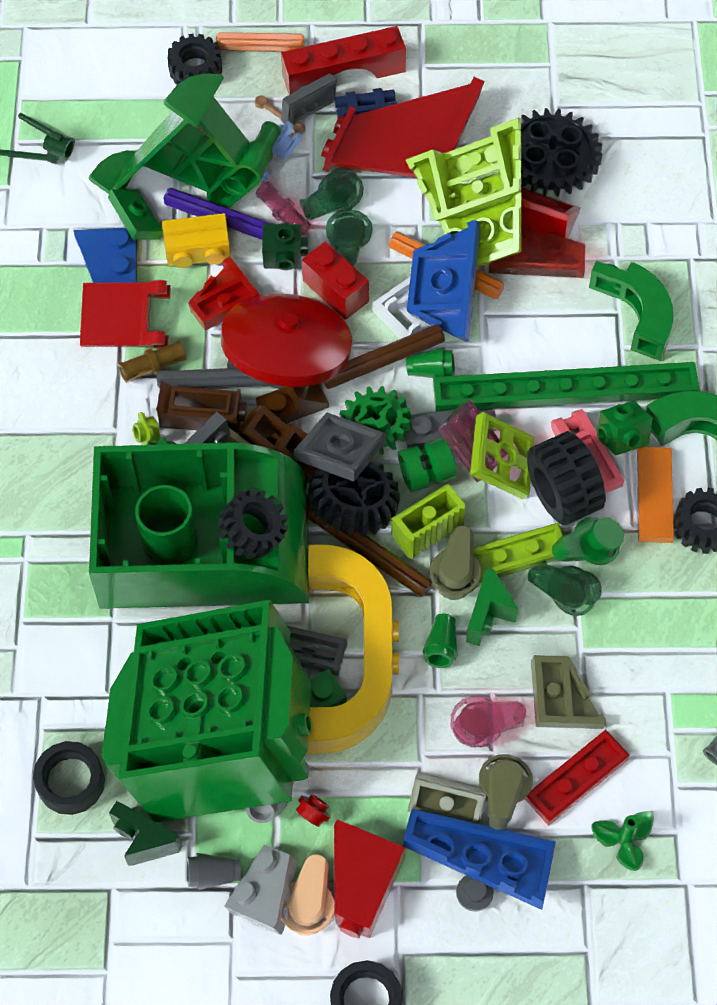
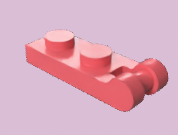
[551,409,624,494]

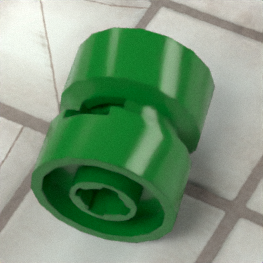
[398,438,457,493]

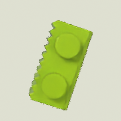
[391,484,466,559]

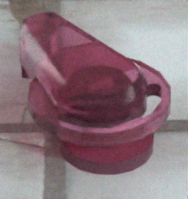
[450,696,526,748]

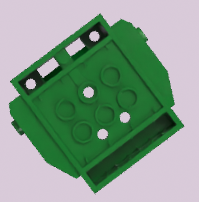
[102,600,313,822]

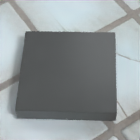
[294,412,386,481]

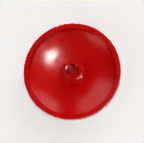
[220,293,352,387]

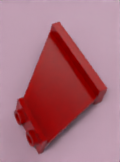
[321,77,485,178]

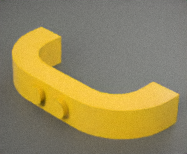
[306,545,399,754]

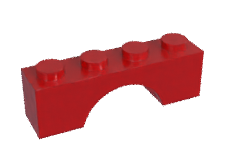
[281,26,406,95]

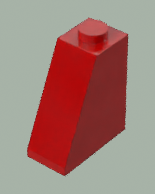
[334,819,405,939]

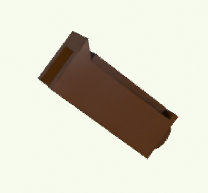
[156,381,247,433]

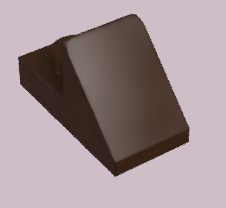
[256,384,329,424]

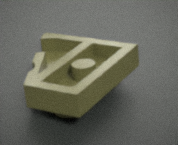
[531,655,606,729]

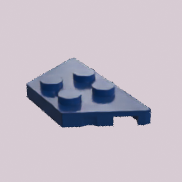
[407,220,481,342]

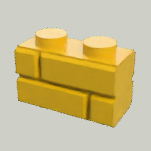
[162,213,231,268]

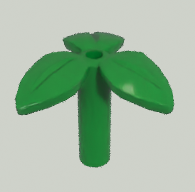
[591,811,654,871]

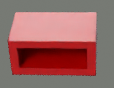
[302,241,369,320]

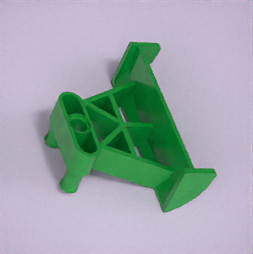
[88,73,281,208]

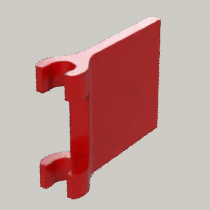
[80,280,171,349]

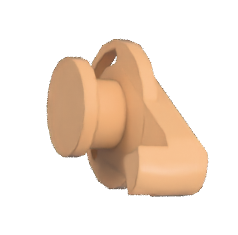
[281,854,335,936]

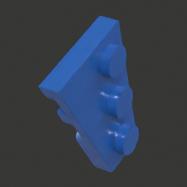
[73,228,137,283]

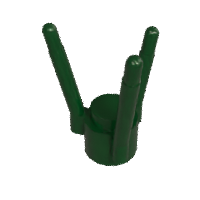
[0,113,75,165]

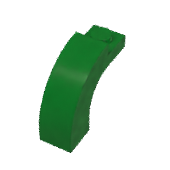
[589,260,673,361]
[646,391,717,446]

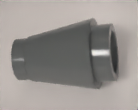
[186,853,241,890]

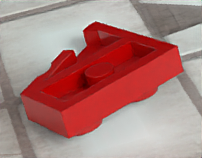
[188,256,260,331]

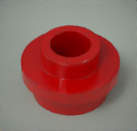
[296,794,331,827]

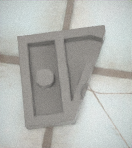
[224,844,297,935]

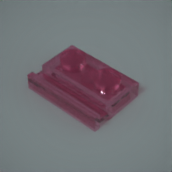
[438,399,508,482]

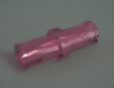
[256,181,311,236]

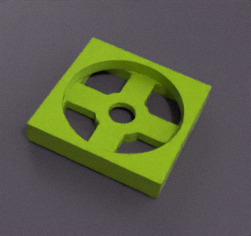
[470,412,535,499]

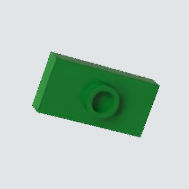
[108,189,163,240]

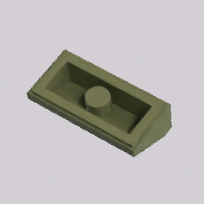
[407,772,487,824]

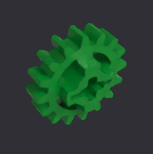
[339,386,412,455]

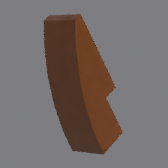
[237,405,318,484]

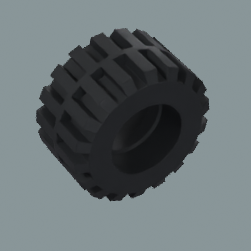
[527,431,606,526]

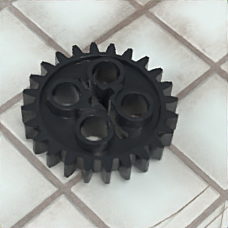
[521,108,602,197]

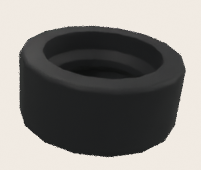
[33,741,105,815]
[330,960,403,1005]

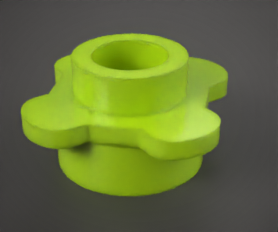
[132,412,160,445]

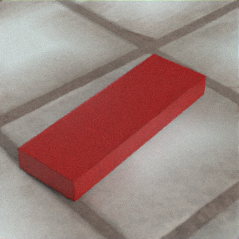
[525,729,630,826]

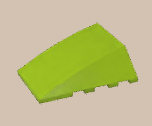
[406,117,521,267]

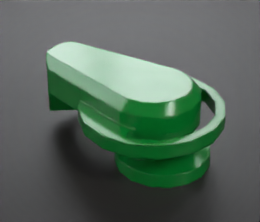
[552,517,624,565]

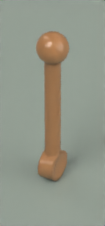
[255,95,305,134]

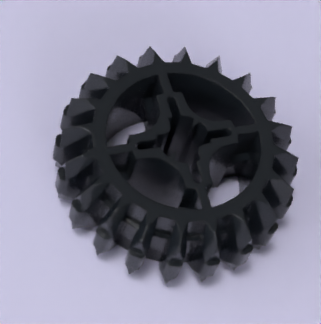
[308,460,400,538]

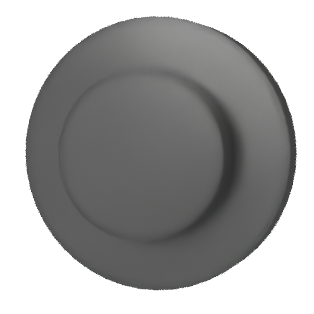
[456,876,494,912]

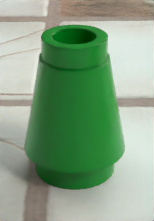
[406,347,455,378]
[423,614,458,668]

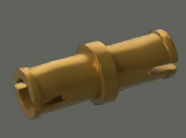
[118,341,187,383]

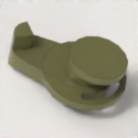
[430,526,481,600]
[479,754,533,830]

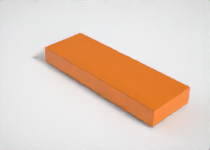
[637,447,674,543]

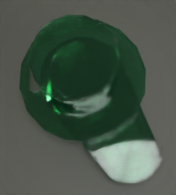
[299,167,364,220]
[325,209,373,267]
[528,561,602,616]

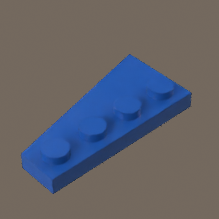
[403,809,556,910]

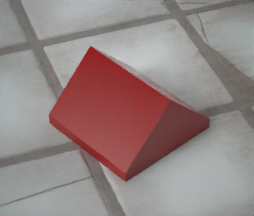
[521,188,581,247]

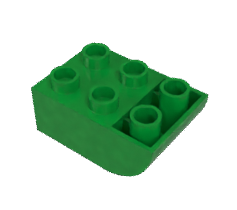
[89,443,309,609]

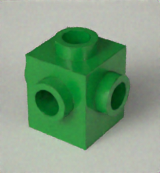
[597,400,652,456]

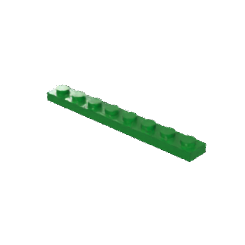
[433,362,700,412]

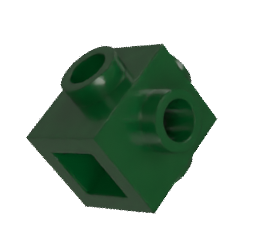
[262,223,308,270]

